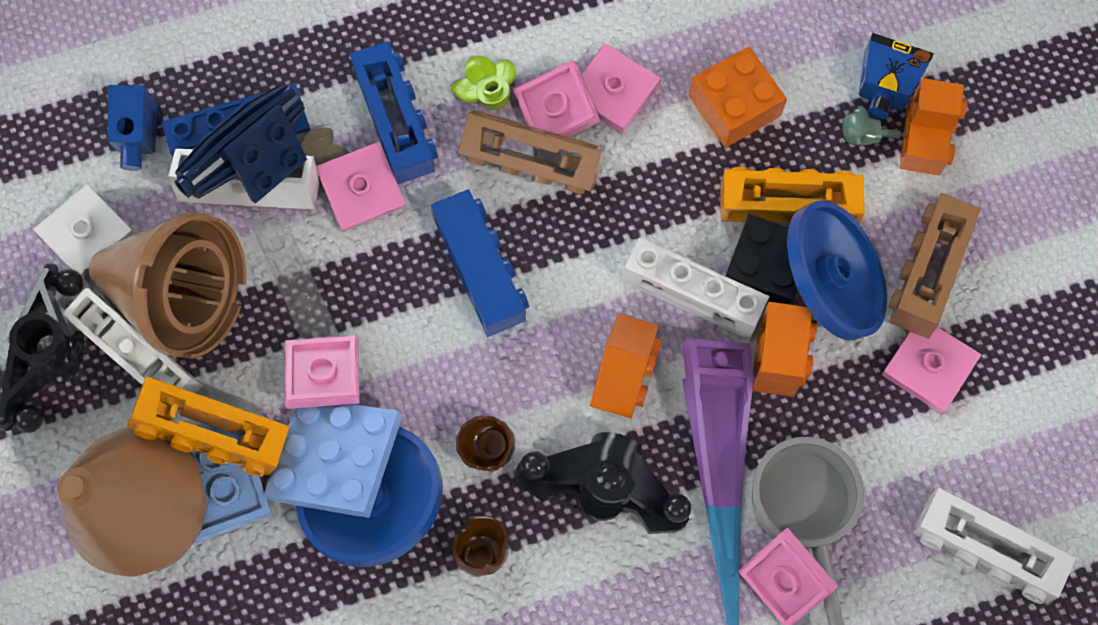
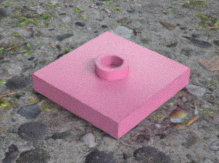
[582,44,661,133]
[513,60,600,151]
[316,141,406,232]
[882,327,981,414]
[285,335,360,409]
[738,528,838,625]

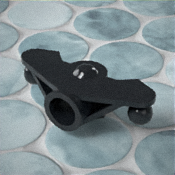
[0,263,85,433]
[515,432,691,534]

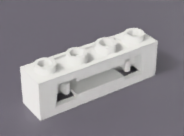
[622,238,770,340]
[62,287,203,413]
[912,488,1076,604]

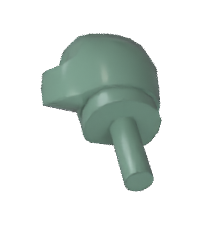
[842,108,901,146]

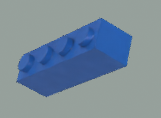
[430,189,529,338]

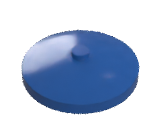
[787,200,887,341]
[296,427,443,567]

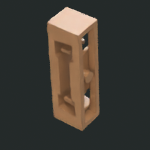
[458,110,606,194]
[888,193,981,339]

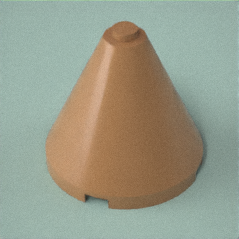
[89,212,246,359]
[57,428,208,577]

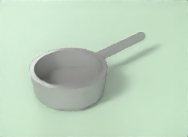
[752,437,864,625]

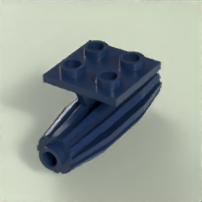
[174,83,308,204]

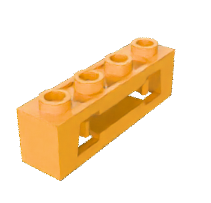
[720,167,865,224]
[126,376,290,477]

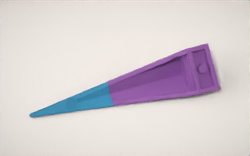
[682,339,754,625]

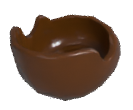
[456,415,515,471]
[452,516,509,577]

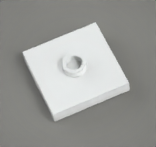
[33,184,134,278]

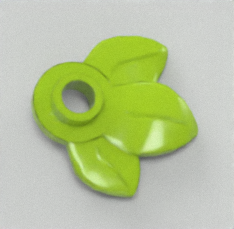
[450,56,516,110]

